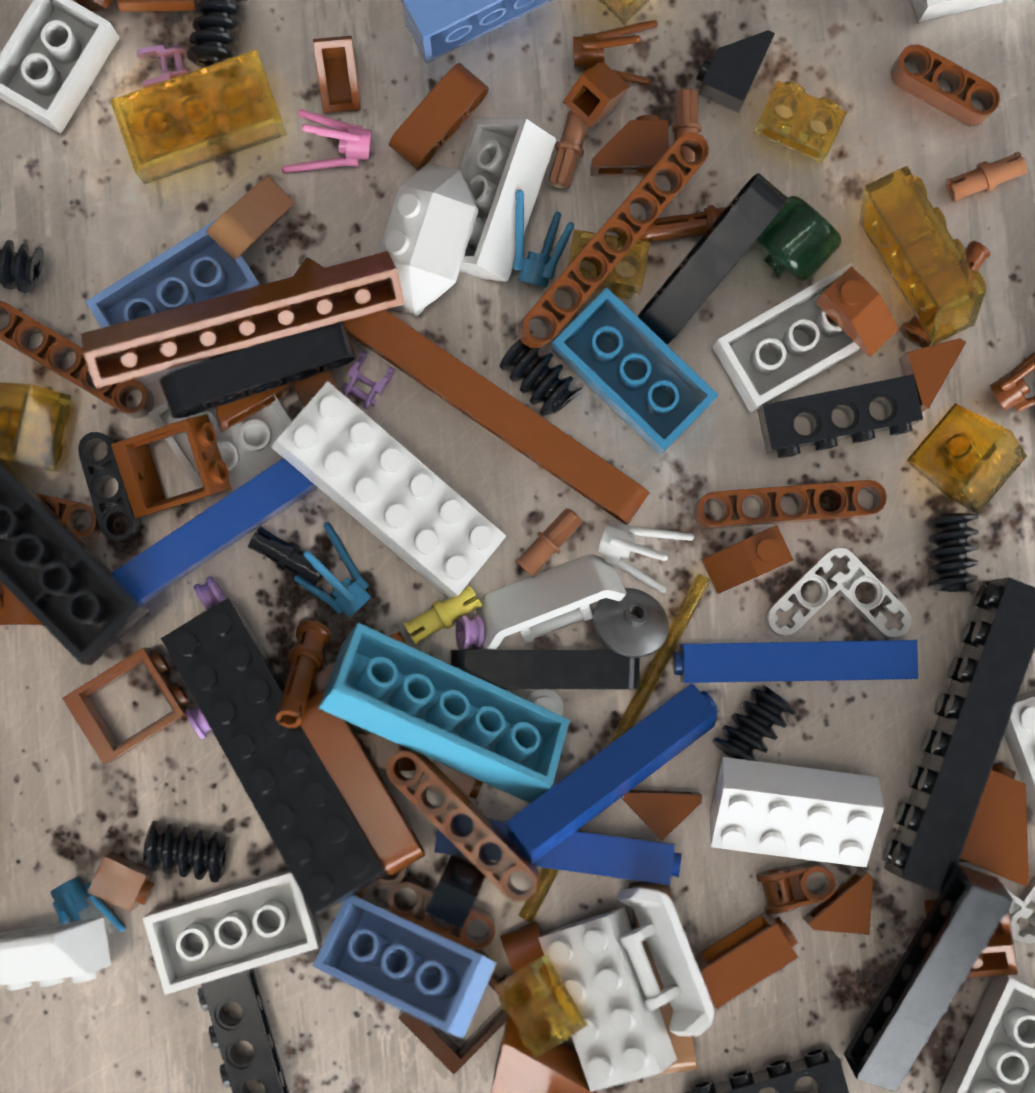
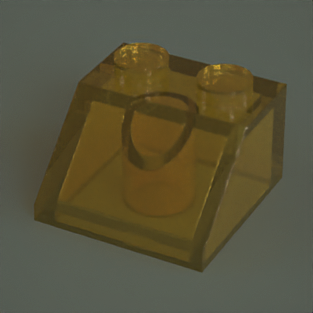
[0,382,71,471]
[907,403,1027,514]

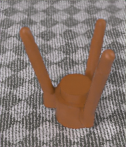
[573,20,658,85]
[990,352,1035,413]

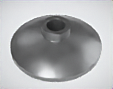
[593,588,669,658]

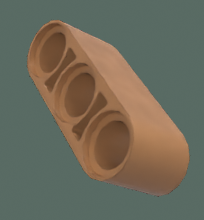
[206,175,295,261]

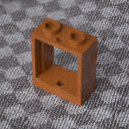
[111,414,231,519]
[63,648,190,765]
[694,912,798,1009]

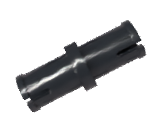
[248,526,327,586]

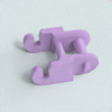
[137,44,191,90]
[342,351,395,409]

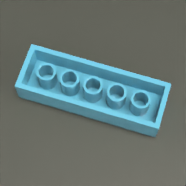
[319,623,570,803]

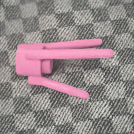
[282,109,372,173]

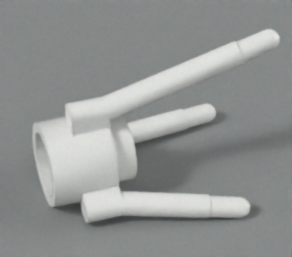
[597,522,694,594]

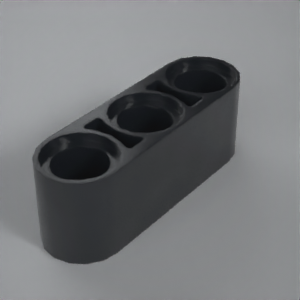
[78,432,142,543]

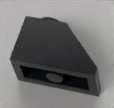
[696,30,775,113]
[426,855,485,929]

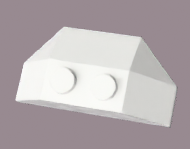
[378,164,479,316]

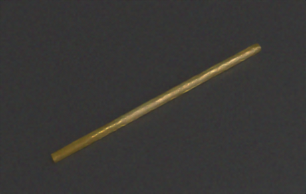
[518,573,711,923]

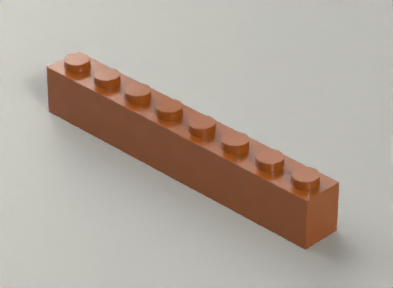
[81,251,405,388]

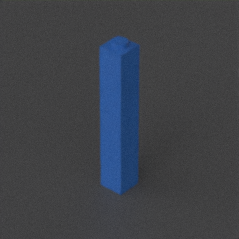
[113,458,318,604]
[673,640,918,683]
[506,683,718,864]
[434,814,682,885]

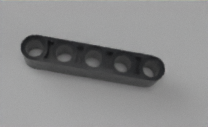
[638,172,788,345]
[159,321,357,419]
[450,650,640,689]

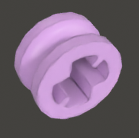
[194,576,226,610]
[456,616,484,650]
[185,706,211,739]

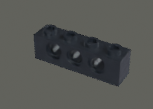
[757,374,923,458]
[198,968,290,1093]
[685,1048,849,1093]

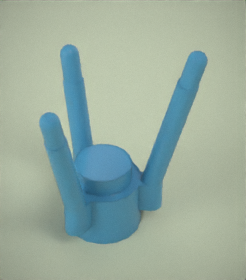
[512,190,574,288]
[294,522,371,618]
[50,877,126,932]

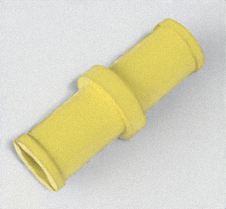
[403,585,482,645]

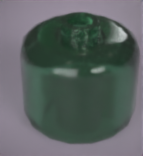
[756,195,842,281]

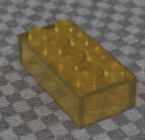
[110,49,288,184]
[859,166,986,345]

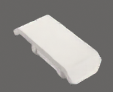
[476,554,627,650]
[618,888,714,1036]

